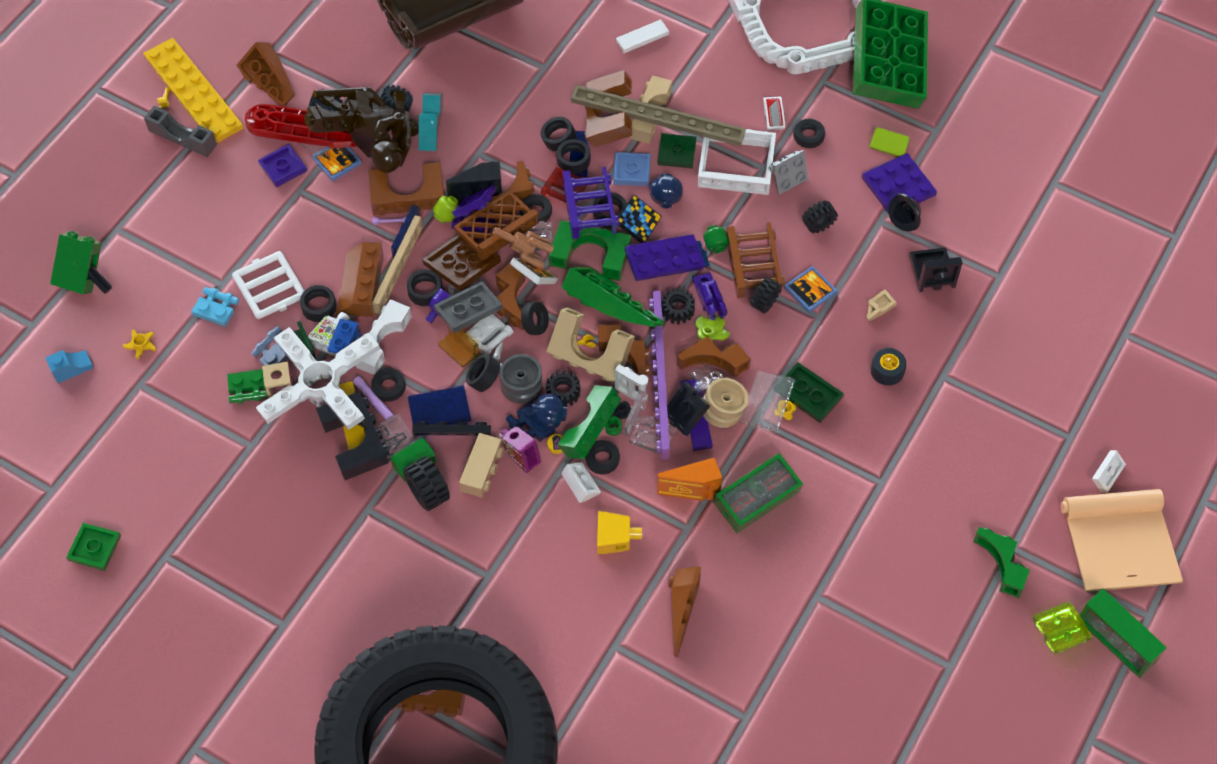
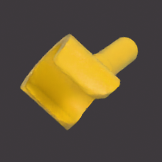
[157,87,170,108]
[577,334,596,348]

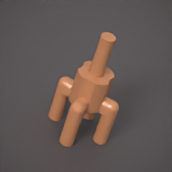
[492,227,554,269]

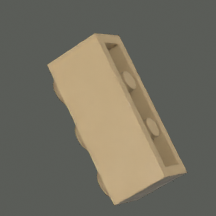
[459,433,504,498]

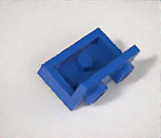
[327,319,362,354]

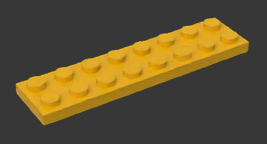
[143,38,244,143]

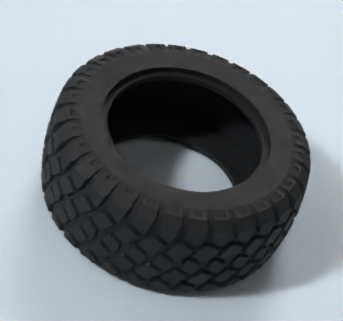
[314,625,558,764]

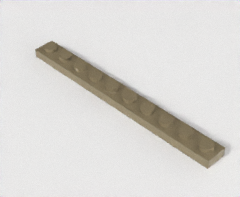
[571,85,746,147]

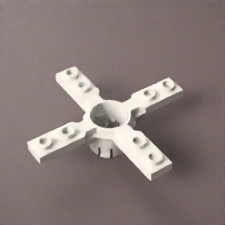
[256,327,380,430]

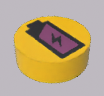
[547,434,563,454]

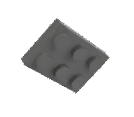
[434,281,502,333]

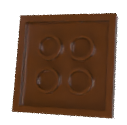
[422,234,501,291]

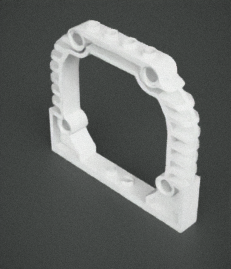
[728,0,861,75]

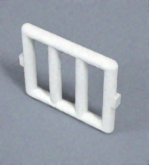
[232,251,305,319]

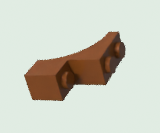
[490,161,535,223]
[496,262,525,331]
[598,325,650,375]
[677,336,751,378]

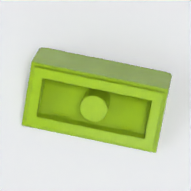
[869,127,910,157]

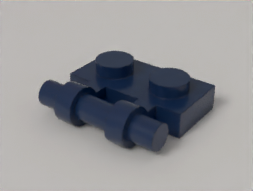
[506,402,555,442]

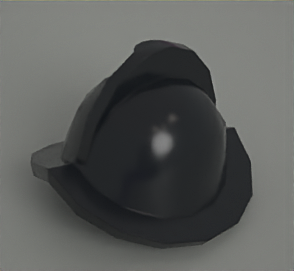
[888,193,921,232]

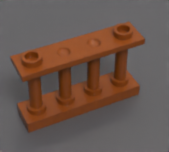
[726,222,785,298]

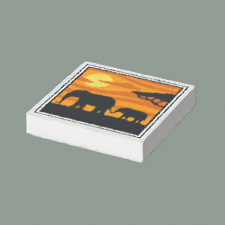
[510,258,558,284]

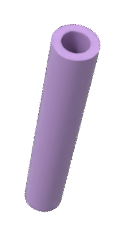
[353,376,394,422]

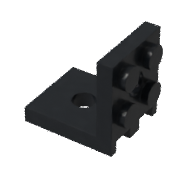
[909,247,963,292]

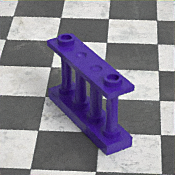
[563,167,619,239]

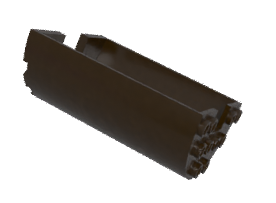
[377,0,524,51]

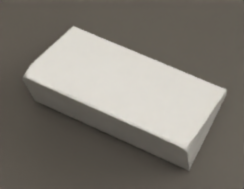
[562,462,601,503]

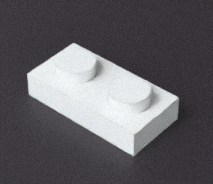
[1092,450,1126,493]

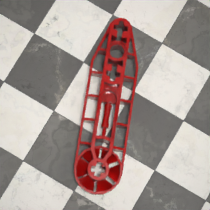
[244,104,357,148]

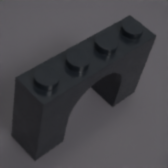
[316,391,390,480]

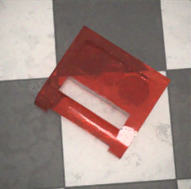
[541,167,587,204]

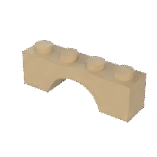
[630,75,672,144]

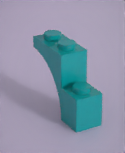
[418,92,443,151]

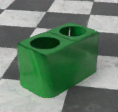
[391,438,436,482]

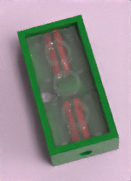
[713,453,803,534]
[1077,589,1167,678]

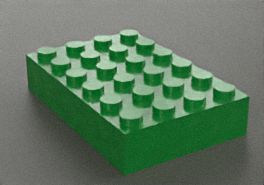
[853,0,928,109]

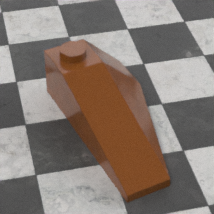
[236,42,295,107]
[668,566,701,657]

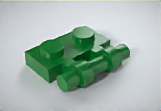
[227,369,268,404]

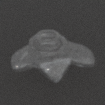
[688,365,725,390]

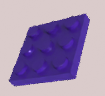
[862,153,937,213]

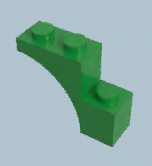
[973,527,1030,598]

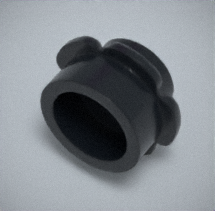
[613,401,632,419]

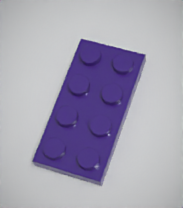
[624,234,705,281]

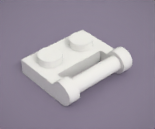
[463,314,514,355]
[615,364,648,404]

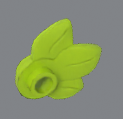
[695,316,730,342]

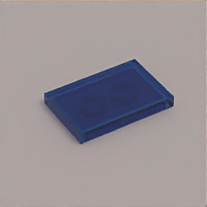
[407,385,471,425]

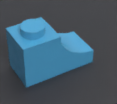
[45,350,93,383]

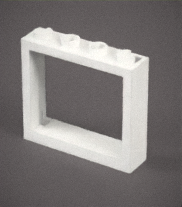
[697,129,776,195]

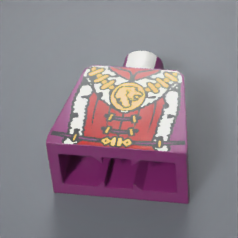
[499,427,541,473]

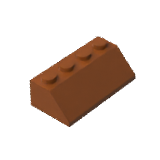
[336,242,384,317]

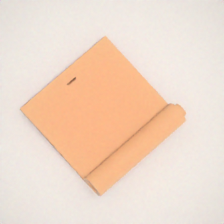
[1061,489,1183,592]

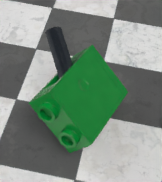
[50,231,112,294]

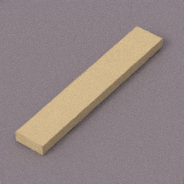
[372,215,423,314]

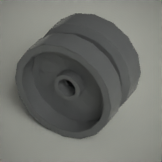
[500,354,543,404]

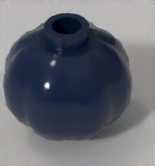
[650,174,683,209]
[530,393,567,430]

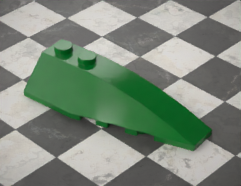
[561,267,665,327]

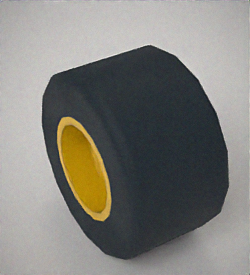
[871,348,906,385]

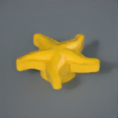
[123,330,156,359]

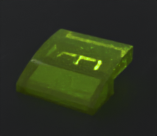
[1033,601,1092,654]

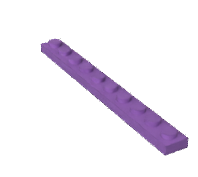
[649,291,670,460]

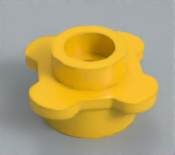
[774,400,796,421]

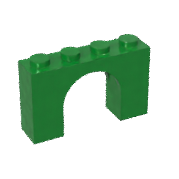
[549,220,631,281]

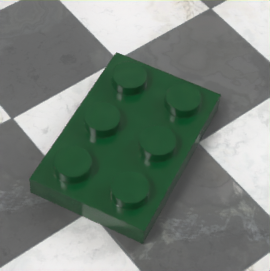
[774,362,844,423]

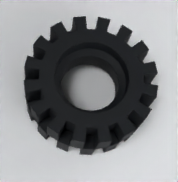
[802,200,838,233]
[750,277,782,314]
[661,288,695,324]
[546,370,581,407]

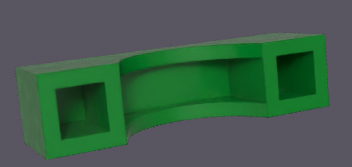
[558,385,622,460]

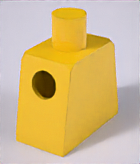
[597,511,642,555]

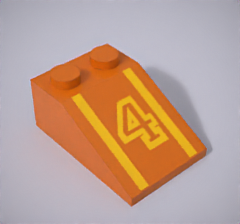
[657,457,722,501]

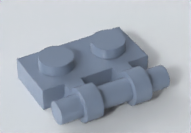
[251,326,288,373]

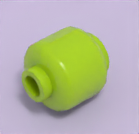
[433,196,458,223]

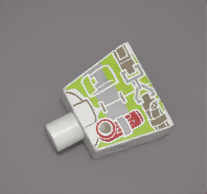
[308,312,350,357]

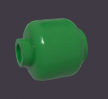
[703,225,729,254]

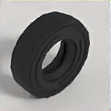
[793,118,825,148]
[520,194,552,225]
[521,302,549,335]
[371,368,406,402]
[585,440,620,475]

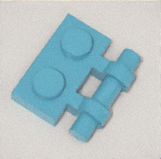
[191,287,239,327]

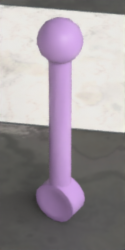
[371,216,409,225]

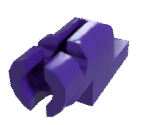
[693,273,728,321]

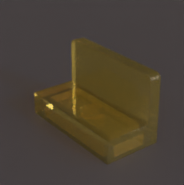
[438,326,480,368]

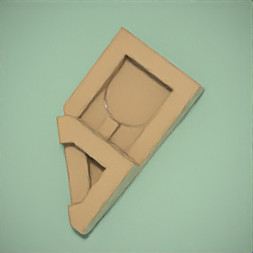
[867,289,897,321]

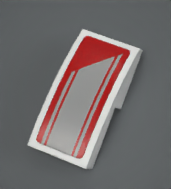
[763,97,785,131]

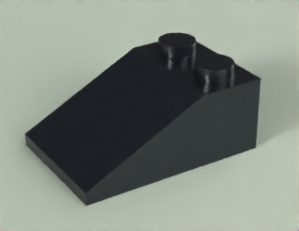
[446,161,502,204]

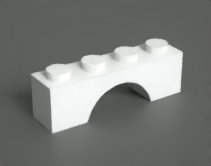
[356,299,412,375]

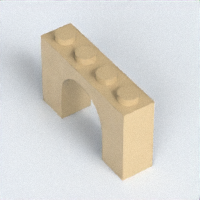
[546,308,635,382]

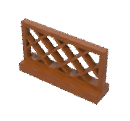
[454,190,539,261]

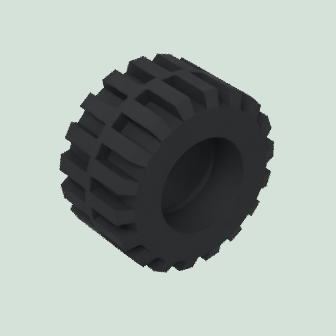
[404,456,450,511]

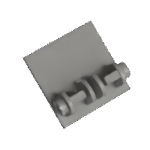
[769,150,809,195]

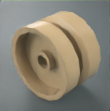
[703,378,749,428]

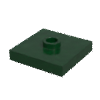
[658,133,697,169]

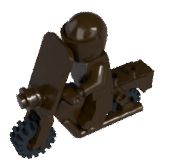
[304,85,419,173]

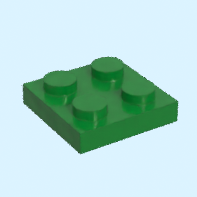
[66,523,121,571]

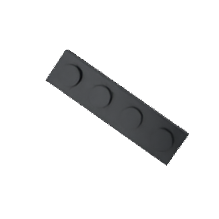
[412,421,491,436]

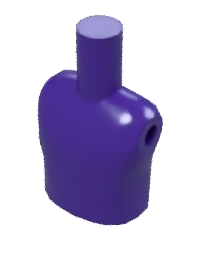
[426,288,451,323]

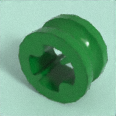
[605,416,622,436]

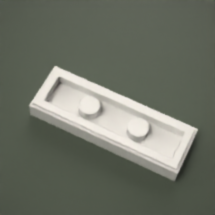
[616,20,669,53]

